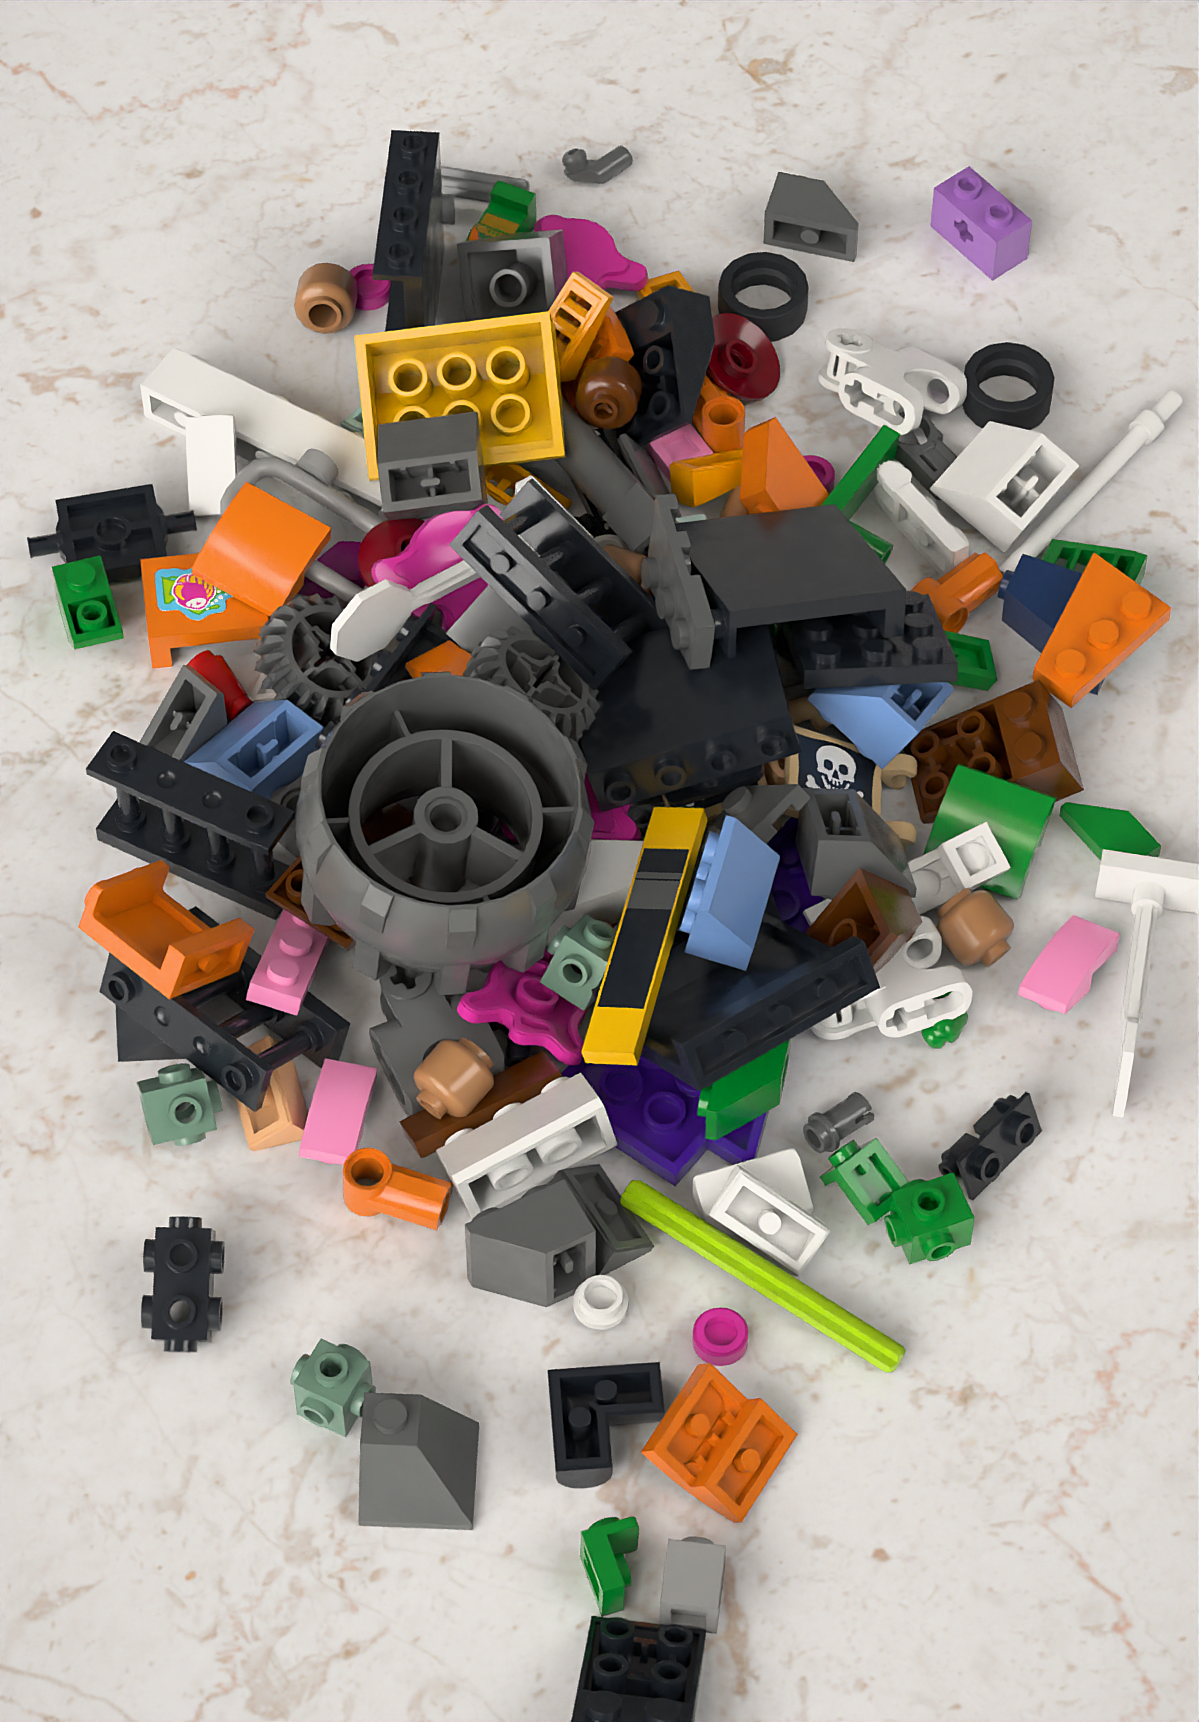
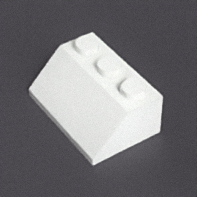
[436,1073,618,1219]

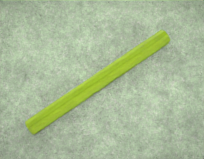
[620,1180,906,1373]

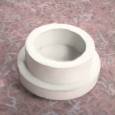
[573,1275,629,1330]

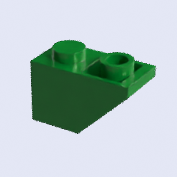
[52,555,124,650]
[697,1039,791,1140]

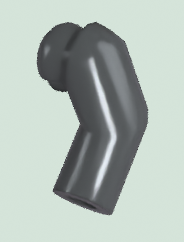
[562,145,633,184]

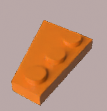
[1032,553,1171,708]

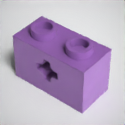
[930,166,1032,281]

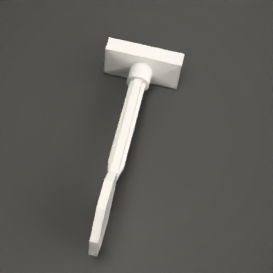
[330,475,593,662]
[1095,849,1199,1117]

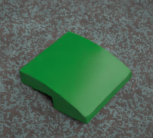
[923,763,1057,900]

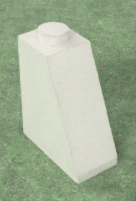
[519,839,643,946]

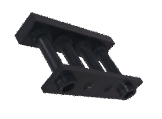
[449,478,668,691]
[86,731,295,920]
[99,906,351,1112]

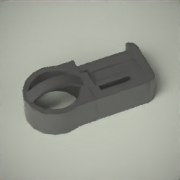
[895,411,957,500]

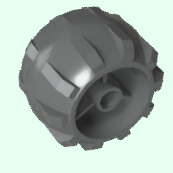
[296,671,595,995]

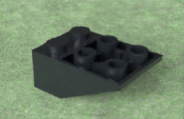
[615,285,715,447]
[571,1616,706,1722]

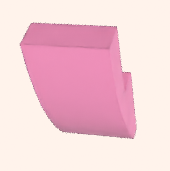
[1018,915,1120,1014]
[299,1058,378,1165]

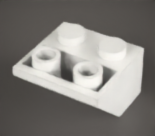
[930,421,1079,553]

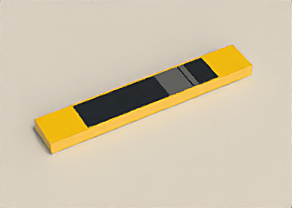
[581,807,708,1066]

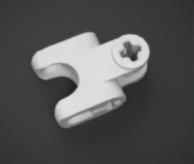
[818,329,967,435]
[811,916,973,1040]

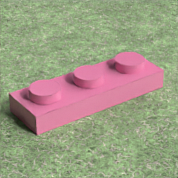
[246,909,330,1016]

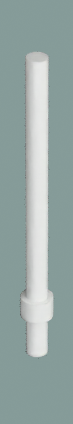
[999,390,1182,575]

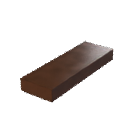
[399,1051,562,1158]

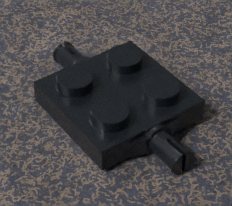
[27,484,197,582]

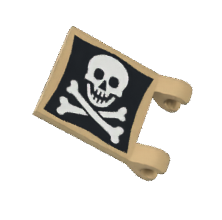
[783,725,917,853]

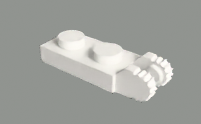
[875,460,969,576]

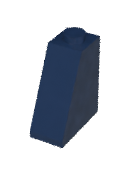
[997,554,1105,695]

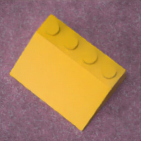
[355,311,565,481]

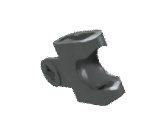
[369,964,505,1116]

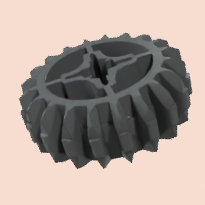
[253,593,384,728]
[463,626,600,742]

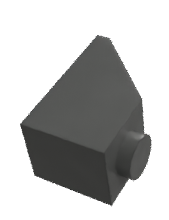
[763,172,859,262]

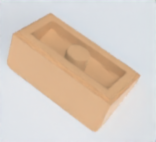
[236,1035,308,1151]

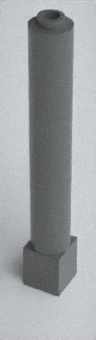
[554,395,678,558]

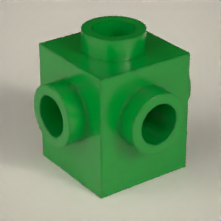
[884,1172,975,1264]

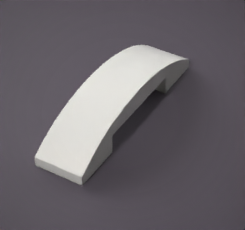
[803,822,1011,926]

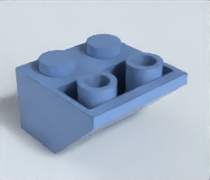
[807,682,954,770]
[184,700,324,799]
[680,815,780,971]

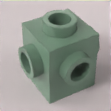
[540,914,616,1011]
[136,1063,223,1146]
[290,1338,376,1437]

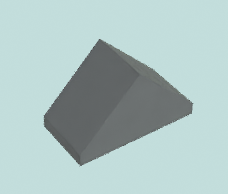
[140,665,227,762]

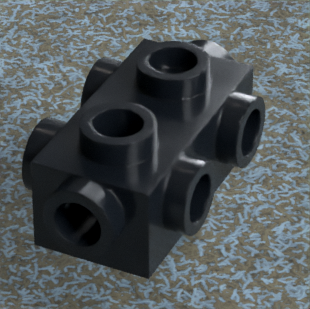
[141,1216,225,1353]

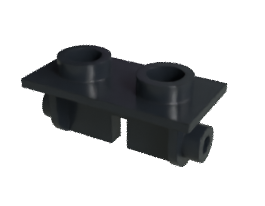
[938,1092,1042,1200]

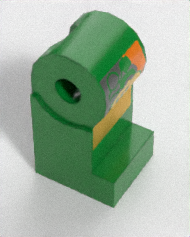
[466,180,537,241]

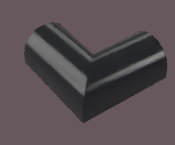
[548,1362,665,1489]

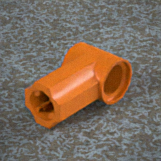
[692,371,745,453]
[911,552,1003,633]
[343,1147,453,1231]

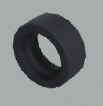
[718,252,809,342]
[962,342,1055,430]

